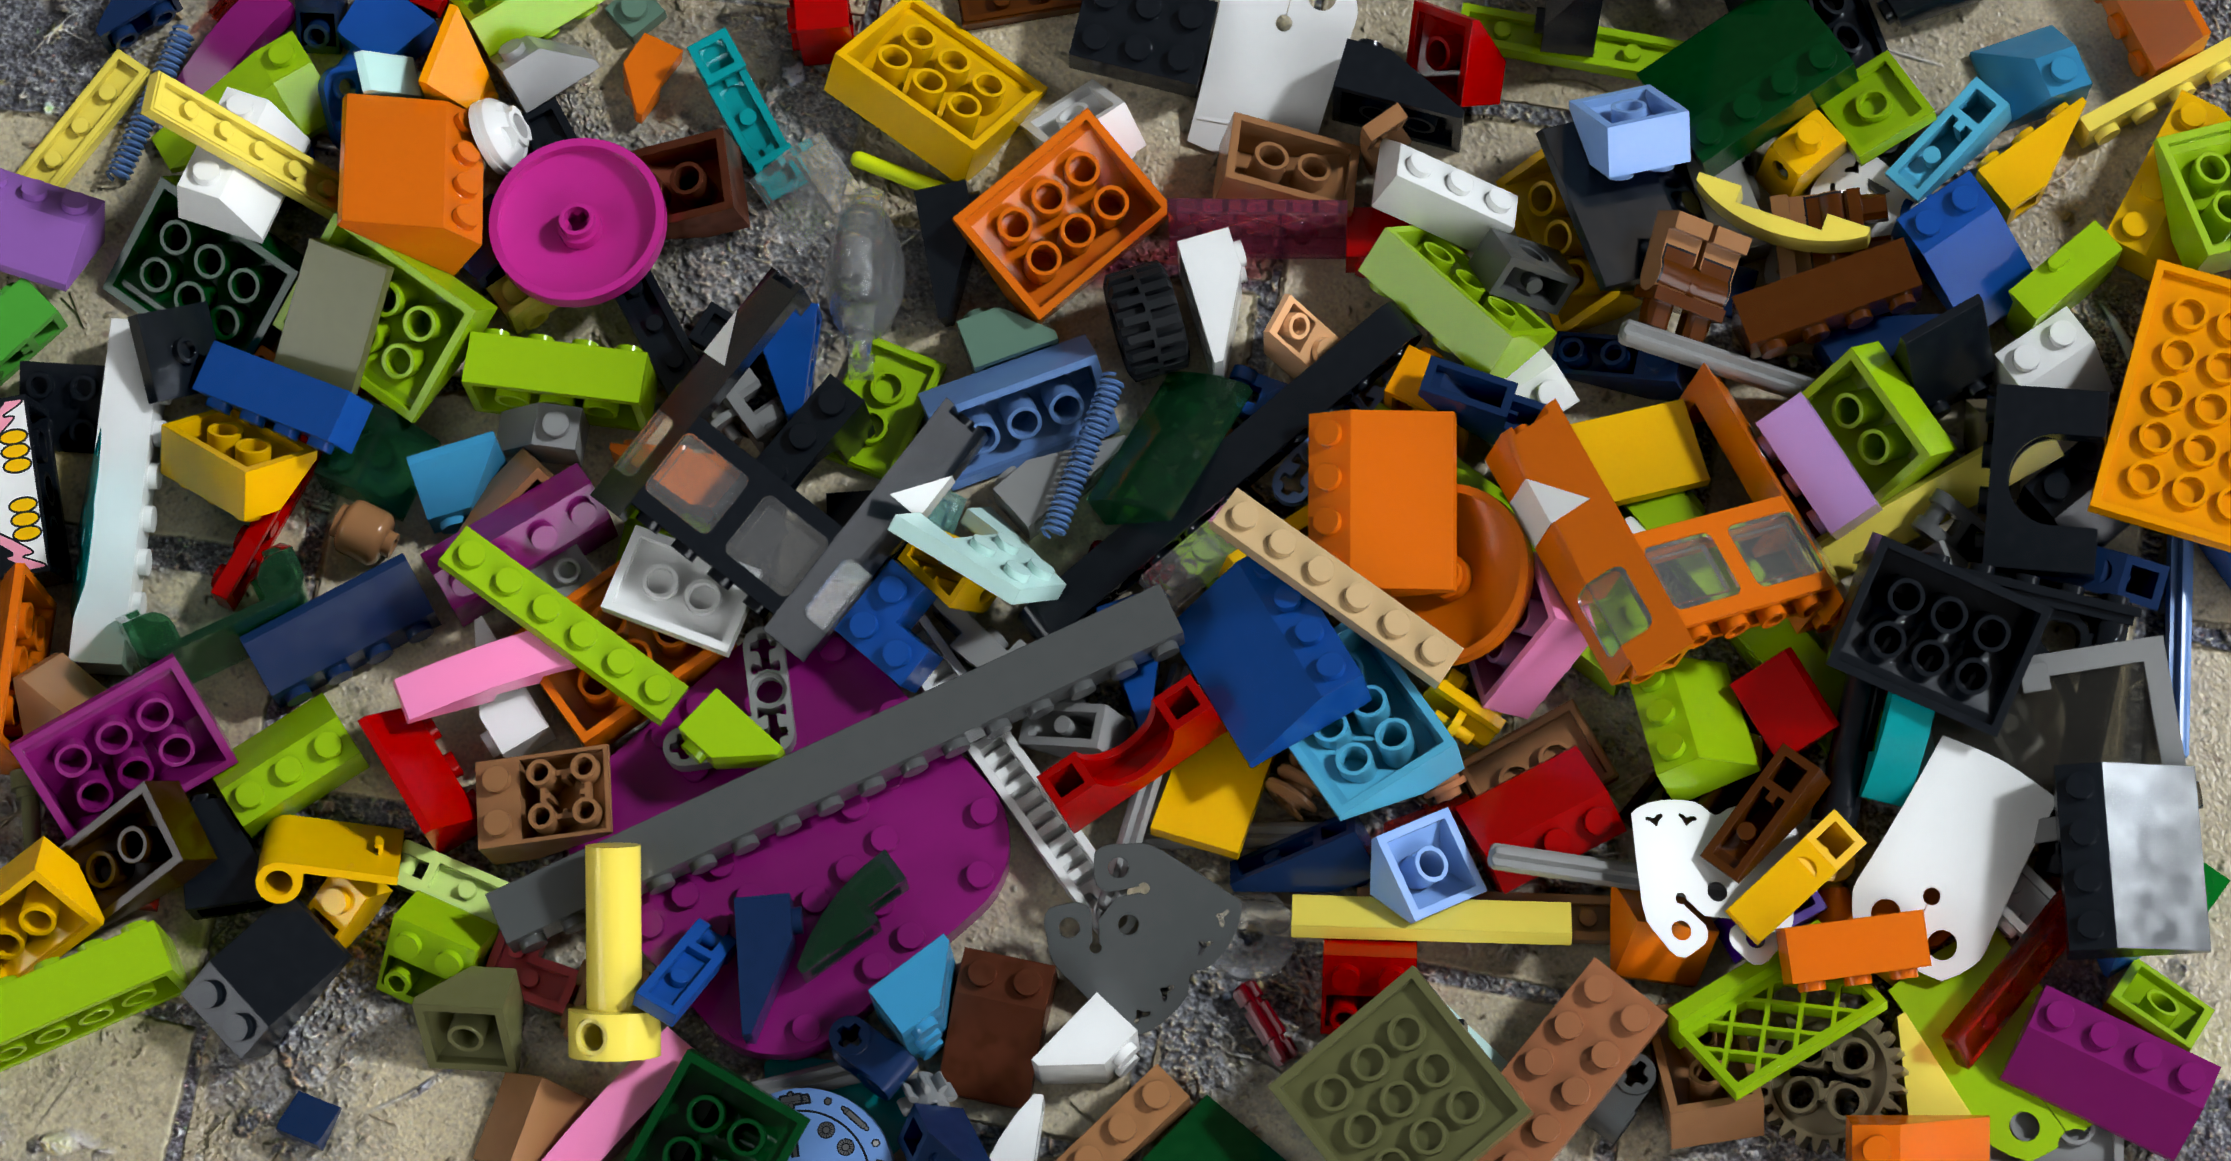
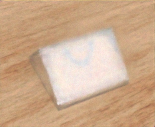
[749,131,872,254]

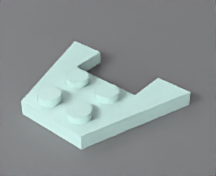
[887,506,1067,605]

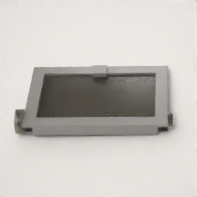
[1915,635,2203,845]

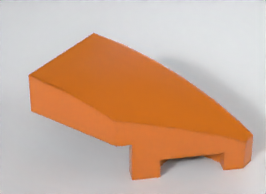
[623,33,683,124]

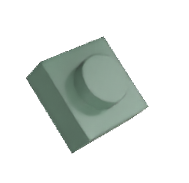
[605,0,667,44]

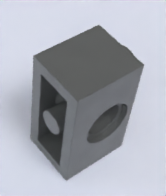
[1468,228,1580,315]

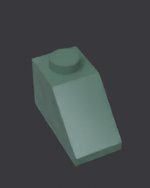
[956,306,1059,374]

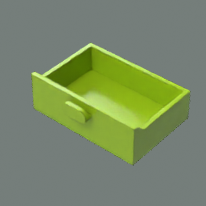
[2003,220,2123,339]

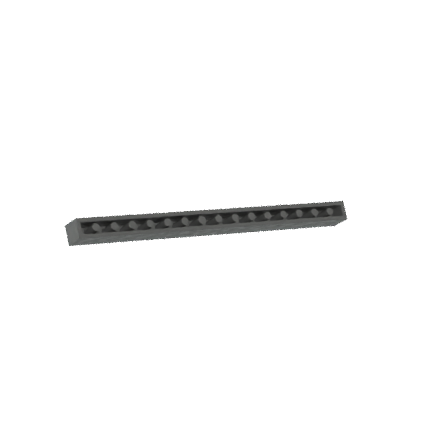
[485,583,1185,954]

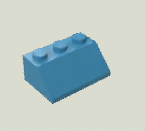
[868,933,958,1061]

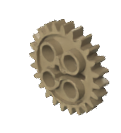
[1761,1002,1909,1156]

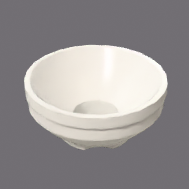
[468,98,532,176]

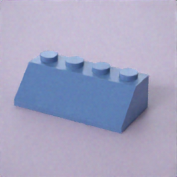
[918,334,1121,491]

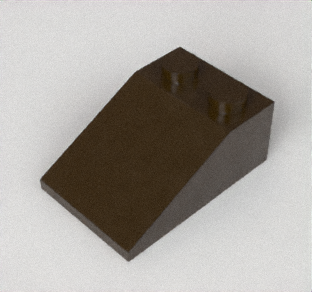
[59,781,218,933]

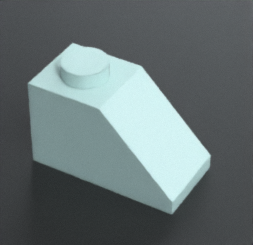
[354,50,425,99]

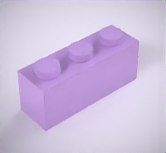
[1755,392,1883,540]

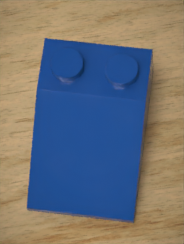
[1891,170,2033,328]

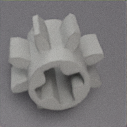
[896,1071,958,1117]

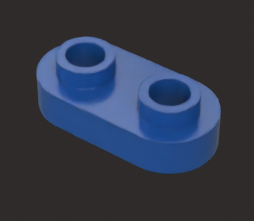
[318,65,363,150]

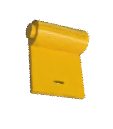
[255,815,405,904]

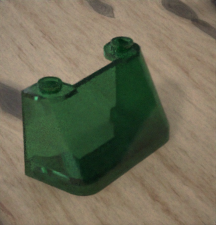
[115,542,310,684]

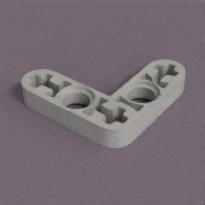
[663,626,797,772]

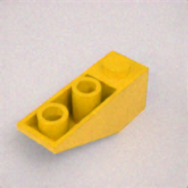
[1975,97,2087,225]
[1725,809,1867,946]
[307,877,393,949]

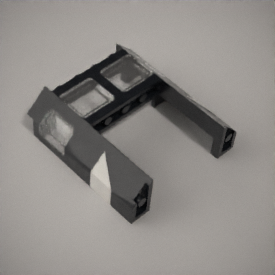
[590,267,989,662]

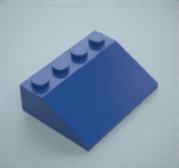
[1177,556,1372,768]

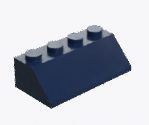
[239,553,442,708]

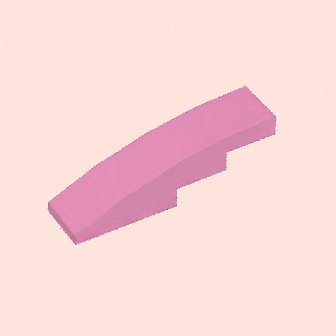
[393,631,577,724]
[541,1026,694,1161]

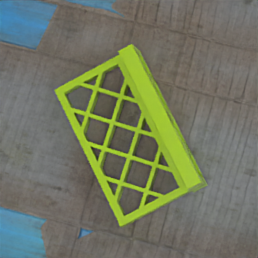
[1667,919,1888,1101]

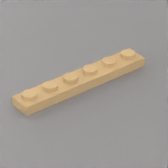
[1208,487,1464,689]

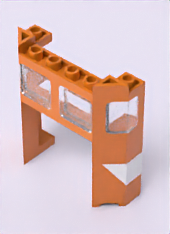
[1485,363,1848,686]

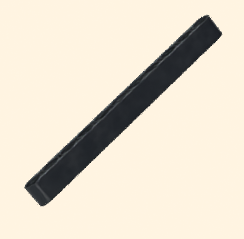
[1017,301,1423,640]

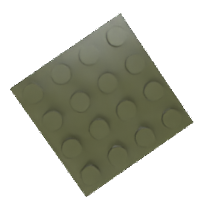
[1268,965,1535,1161]

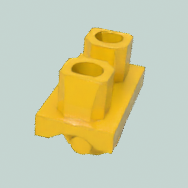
[1422,668,1506,749]

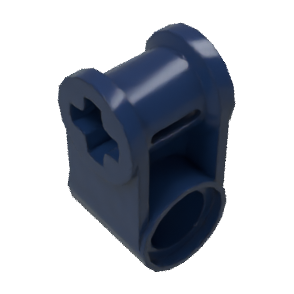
[829,1015,919,1101]

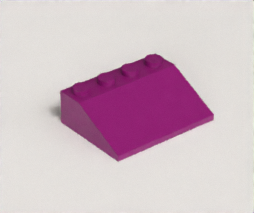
[8,653,239,840]

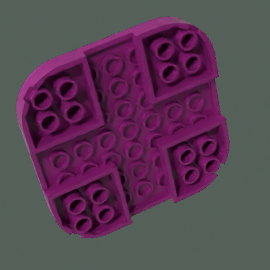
[568,626,1011,1062]

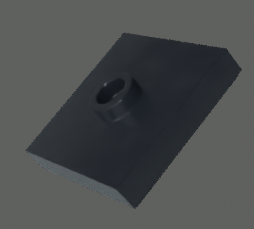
[127,301,217,404]

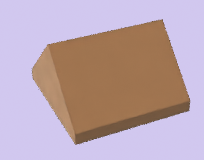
[12,652,107,736]
[473,1072,593,1161]

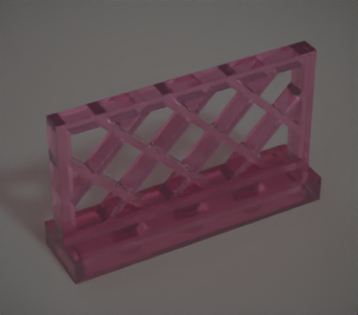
[1167,198,1348,259]

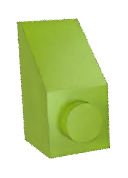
[678,688,786,769]

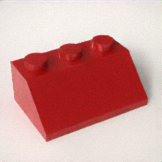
[358,708,478,854]
[1453,745,1627,894]

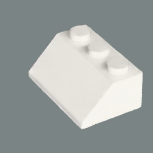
[177,87,311,244]
[1371,138,1518,253]

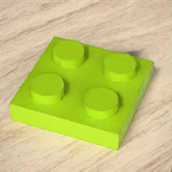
[1817,50,1937,166]

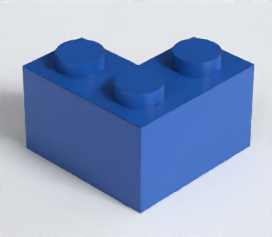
[834,559,944,693]

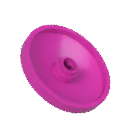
[489,138,667,308]

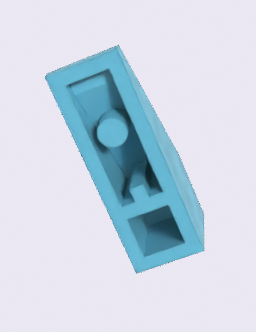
[1885,76,2012,203]

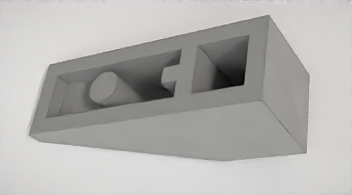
[993,435,1131,541]

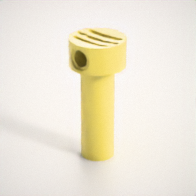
[568,842,661,1062]

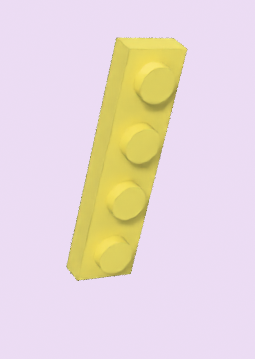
[2073,36,2231,149]

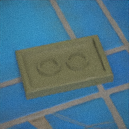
[274,238,394,395]

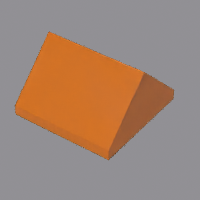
[1610,887,1720,987]

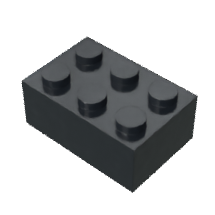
[1069,0,1218,98]

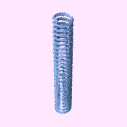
[105,24,194,182]
[1040,371,1125,539]

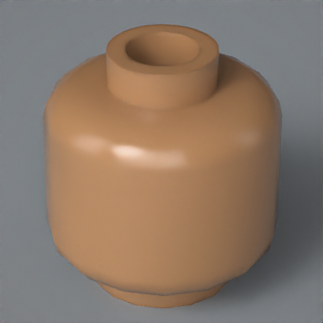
[329,500,400,565]

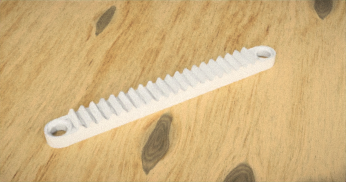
[859,575,1138,936]

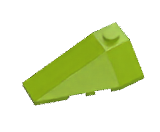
[151,31,328,174]

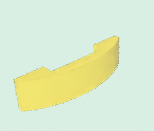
[1696,172,1871,253]

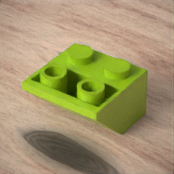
[376,890,499,1005]

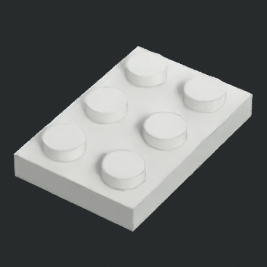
[600,525,764,658]

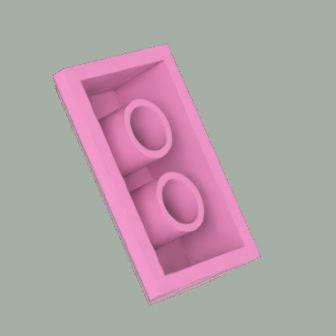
[1468,551,1601,719]

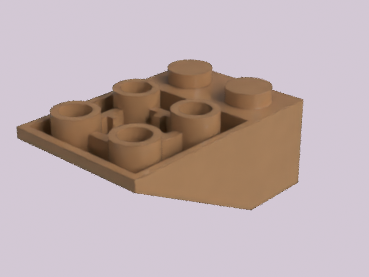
[475,744,613,865]

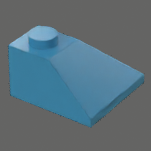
[1969,25,2093,132]
[406,431,508,534]

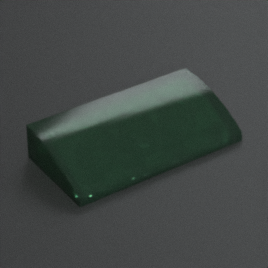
[1087,372,1253,525]

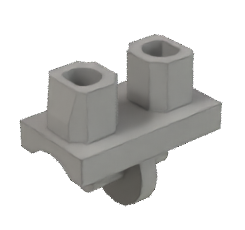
[710,367,787,453]

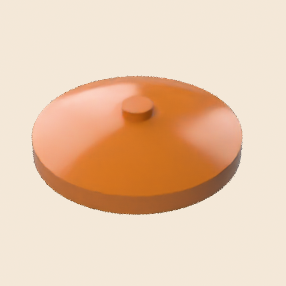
[1394,484,1535,666]

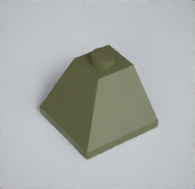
[412,966,524,1073]

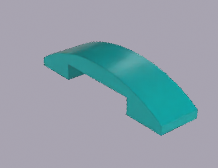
[686,27,810,202]
[1858,691,1935,807]

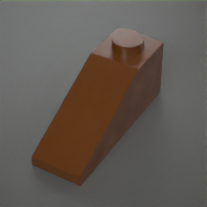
[1700,743,1831,884]

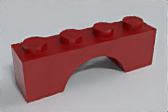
[1036,674,1227,834]

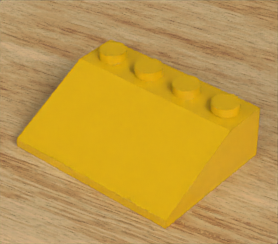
[824,0,1048,182]

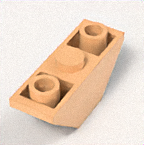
[1263,294,1359,406]

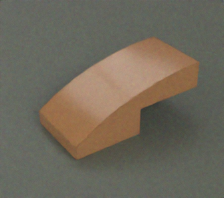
[1360,103,1412,175]

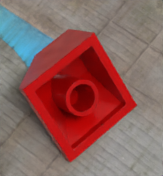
[1406,0,1506,107]

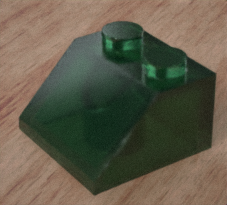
[313,397,441,522]

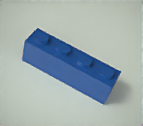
[192,340,374,455]

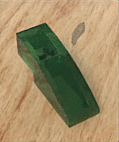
[797,849,909,984]

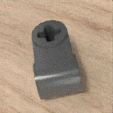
[1584,1053,1656,1145]

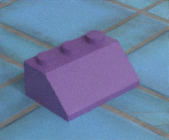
[0,168,105,292]

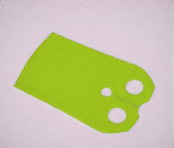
[1888,927,2093,1161]

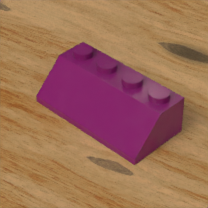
[420,463,619,627]
[1999,985,2221,1161]

